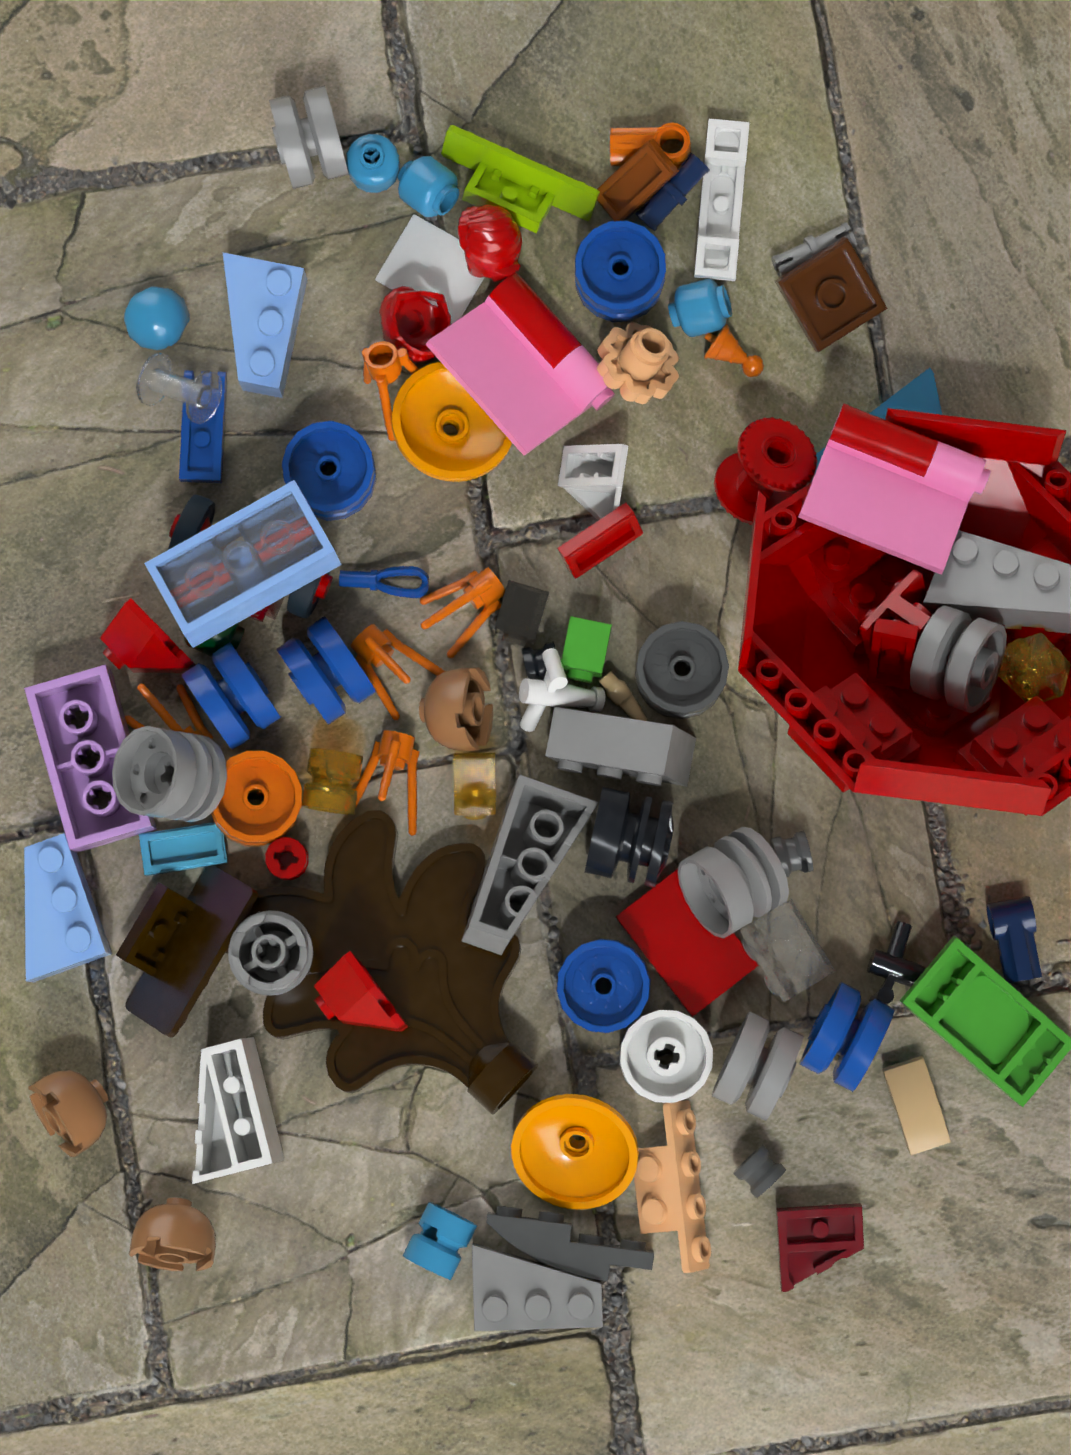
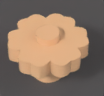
[597,322,679,404]

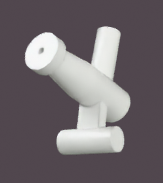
[519,648,605,732]

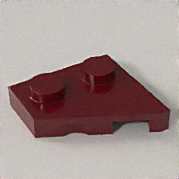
[776,1203,864,1292]

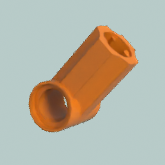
[610,122,691,168]

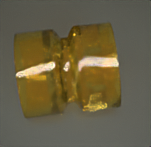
[301,748,363,815]

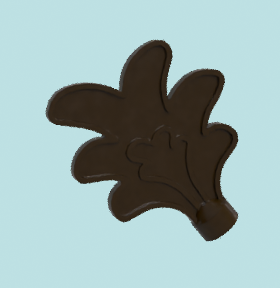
[226,810,538,1115]

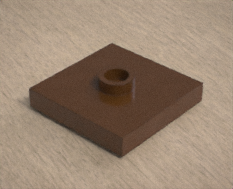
[775,237,888,352]

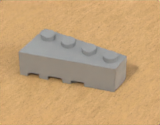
[923,530,1071,633]
[461,774,599,955]

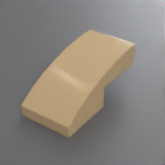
[882,1056,951,1155]

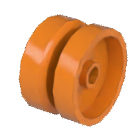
[211,751,302,847]

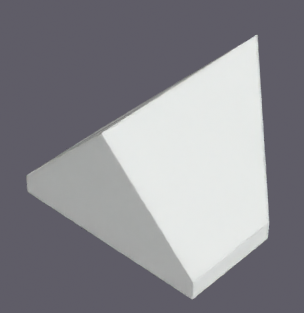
[558,444,628,520]

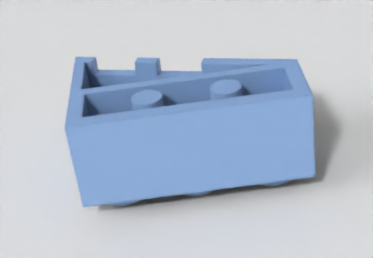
[223,253,307,398]

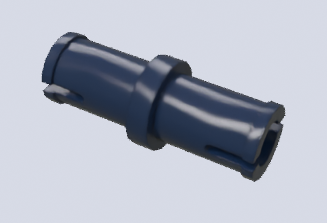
[635,152,710,232]

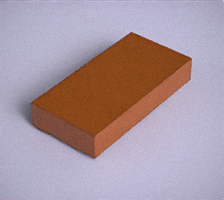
[597,139,679,221]

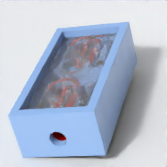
[144,480,341,648]

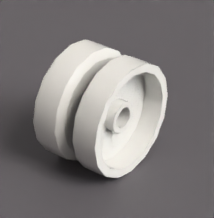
[619,1010,713,1103]

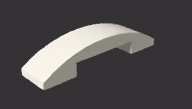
[694,119,750,281]

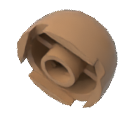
[419,667,493,751]
[28,1070,108,1157]
[129,1197,216,1271]

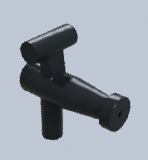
[867,921,926,1005]

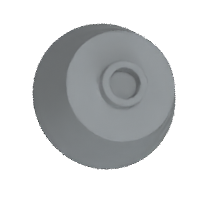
[228,911,313,996]

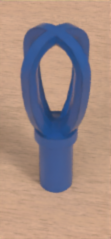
[339,566,429,598]

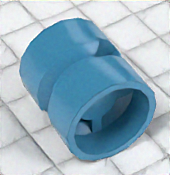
[403,1202,478,1280]

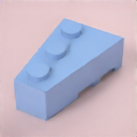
[24,833,112,983]

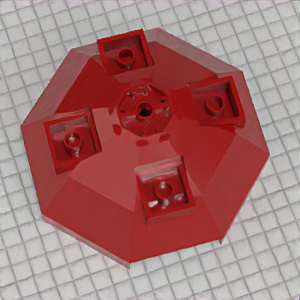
[738,408,1071,816]

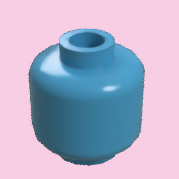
[346,134,400,193]
[398,156,460,218]
[668,279,732,337]

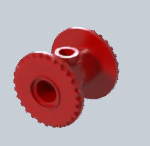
[714,417,817,525]

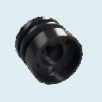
[584,787,674,888]

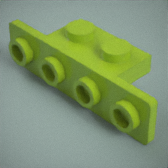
[441,125,600,233]

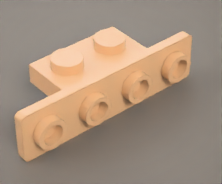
[634,1100,711,1273]

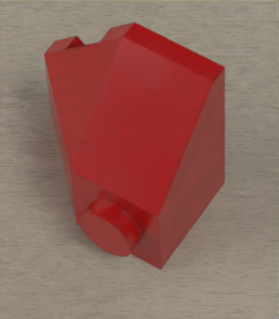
[100,598,196,673]
[314,951,408,1032]

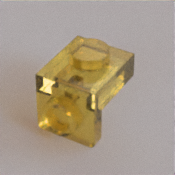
[453,753,496,820]

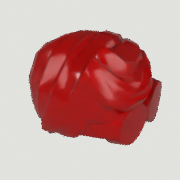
[458,204,522,282]
[379,286,451,363]

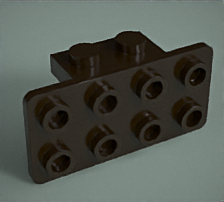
[116,865,258,1038]

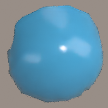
[124,286,190,350]

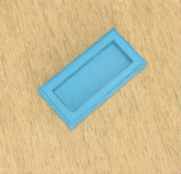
[139,822,229,876]

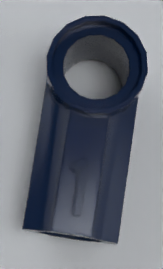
[987,896,1042,983]

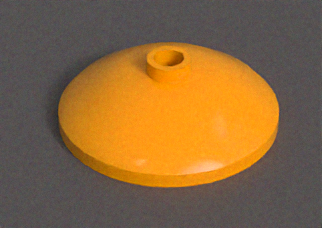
[391,362,512,482]
[511,1094,639,1210]

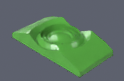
[900,936,1071,1107]

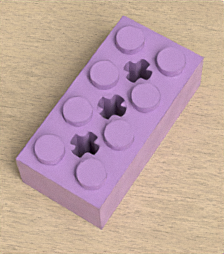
[24,665,157,853]

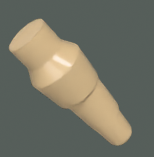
[599,671,647,721]

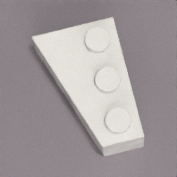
[192,1037,284,1184]

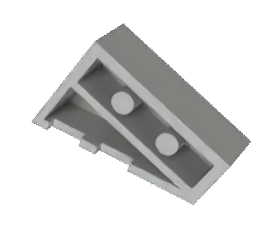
[545,707,696,787]
[472,1242,603,1331]

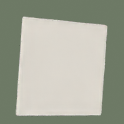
[375,214,485,324]

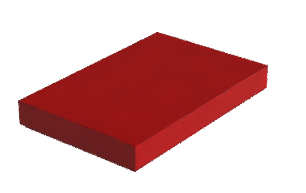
[615,869,759,1017]

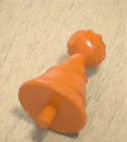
[704,324,764,377]

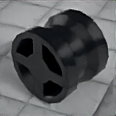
[521,641,556,680]

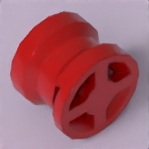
[265,837,309,880]

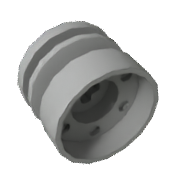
[112,726,227,822]
[678,826,789,938]

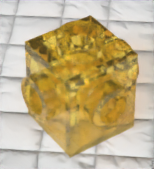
[998,632,1071,703]

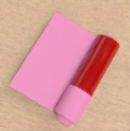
[425,272,615,456]
[798,403,991,575]

